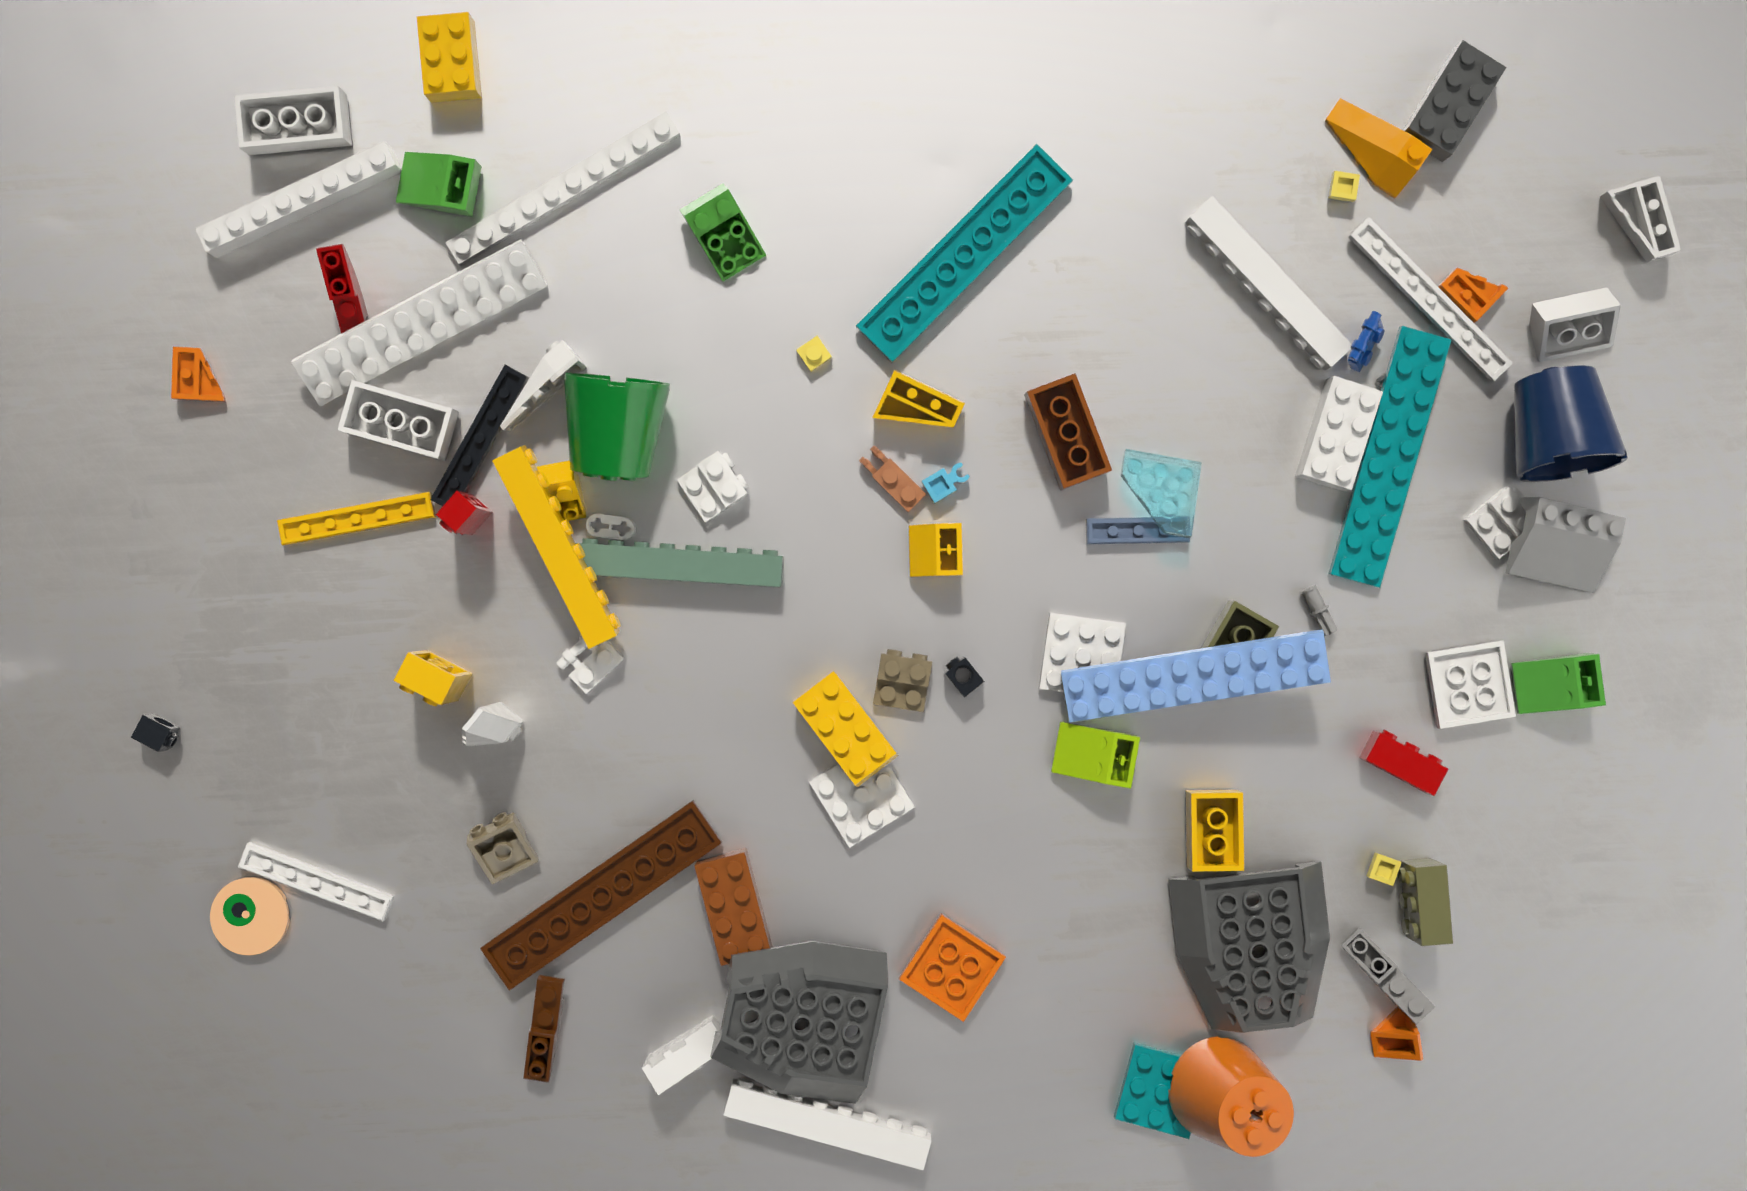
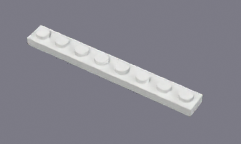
[1349,217,1513,382]

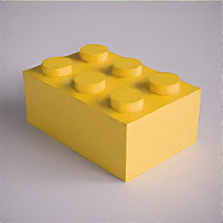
[416,12,482,103]
[393,650,472,707]
[1185,789,1244,872]

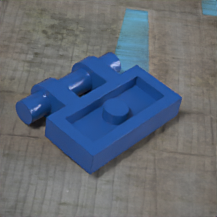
[1347,311,1385,372]

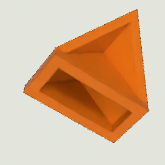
[1370,1006,1423,1061]

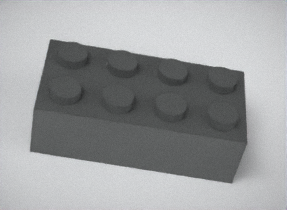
[1403,40,1507,162]

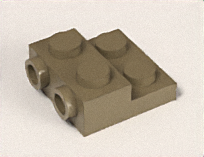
[873,649,932,712]
[467,812,538,885]

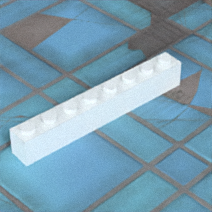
[195,141,402,258]
[1185,196,1352,370]
[723,1078,932,1170]

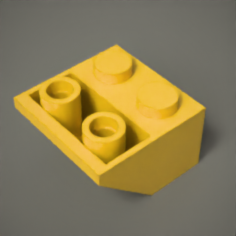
[537,460,587,521]
[909,523,963,577]

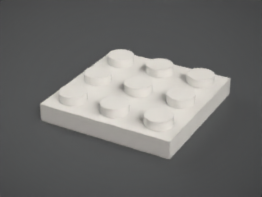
[1039,613,1126,692]
[1425,641,1516,729]
[809,764,915,848]

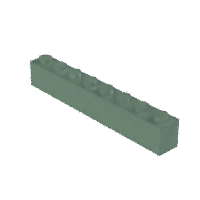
[575,538,783,587]

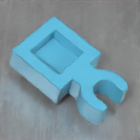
[921,463,970,504]

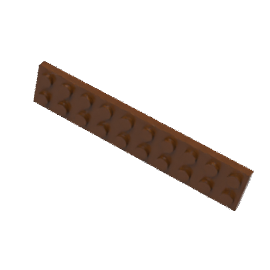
[480,800,722,991]

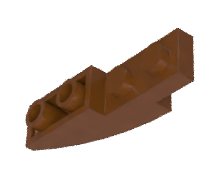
[523,975,565,1082]

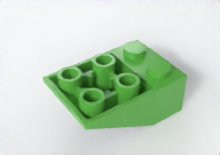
[396,152,482,217]
[679,183,766,281]
[1511,653,1606,714]

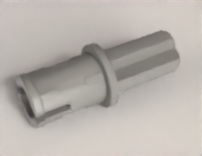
[1301,585,1337,636]

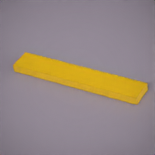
[277,492,436,546]

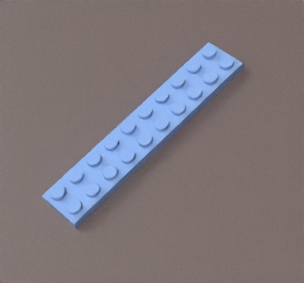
[1061,629,1331,722]

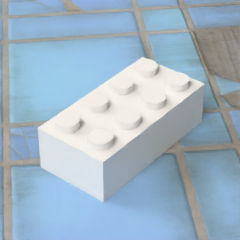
[234,86,352,155]
[1295,376,1383,492]
[337,380,459,461]

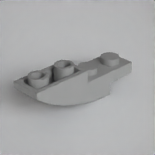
[1341,928,1435,1025]

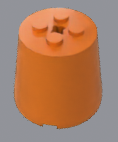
[1169,1037,1294,1157]

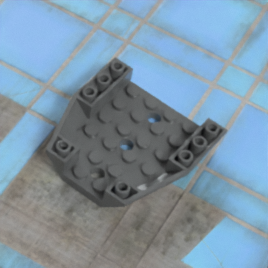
[1168,861,1330,1033]
[710,941,888,1104]

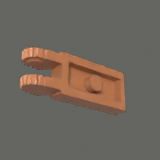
[859,445,926,512]

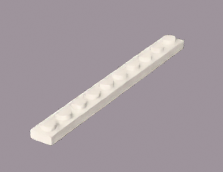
[445,111,680,266]

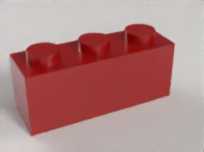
[436,491,493,535]
[1359,730,1449,796]

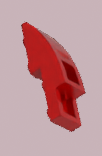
[316,244,368,334]

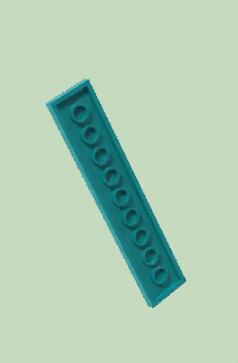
[856,144,1073,363]
[1328,326,1452,588]

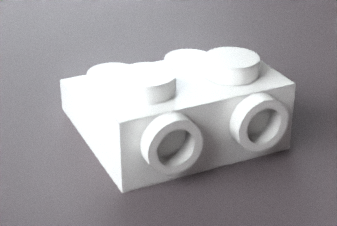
[677,450,749,523]
[1464,486,1526,559]

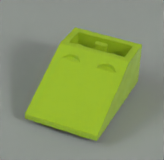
[1051,722,1140,789]

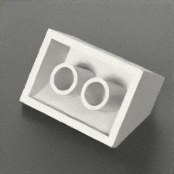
[1529,287,1621,362]

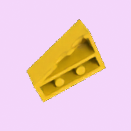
[872,370,965,428]

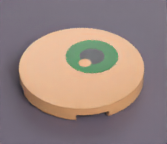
[210,877,290,955]

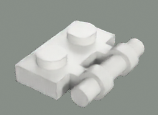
[556,635,624,694]

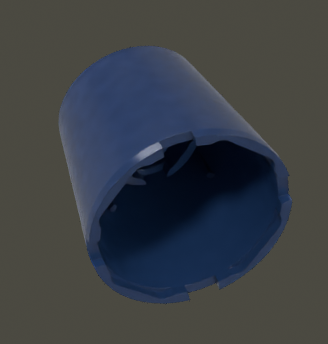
[1514,365,1628,482]

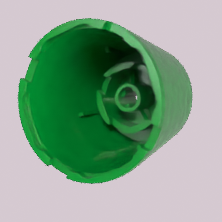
[564,373,670,481]

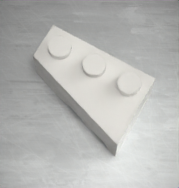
[1600,176,1681,262]
[642,1015,721,1095]

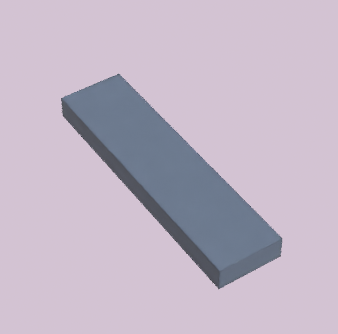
[1086,517,1190,544]

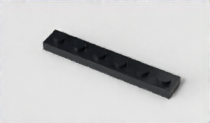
[430,364,529,507]

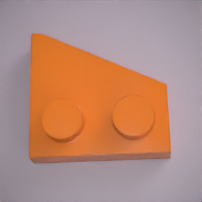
[1438,268,1508,323]
[171,347,225,402]

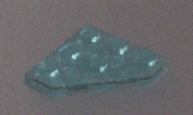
[1121,449,1202,538]

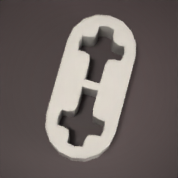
[586,514,636,541]

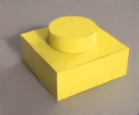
[1328,171,1360,202]
[796,336,832,372]
[1366,852,1402,886]

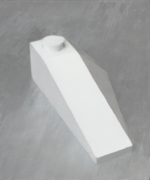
[500,340,586,433]
[462,702,524,746]

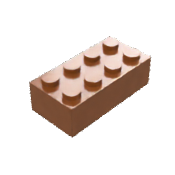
[1024,373,1112,491]
[694,848,773,966]

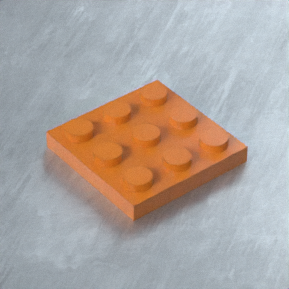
[899,913,1006,1022]

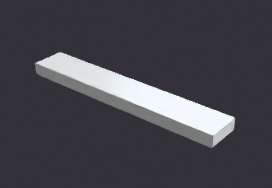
[238,842,394,922]

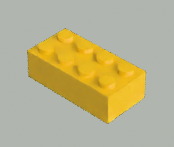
[792,671,899,787]

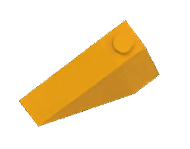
[1325,98,1432,199]

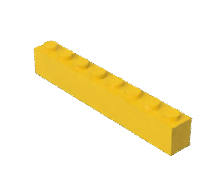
[492,445,621,649]

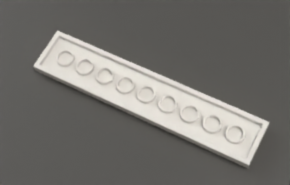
[291,239,548,406]

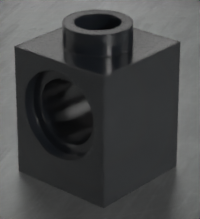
[944,656,985,698]
[131,713,180,752]

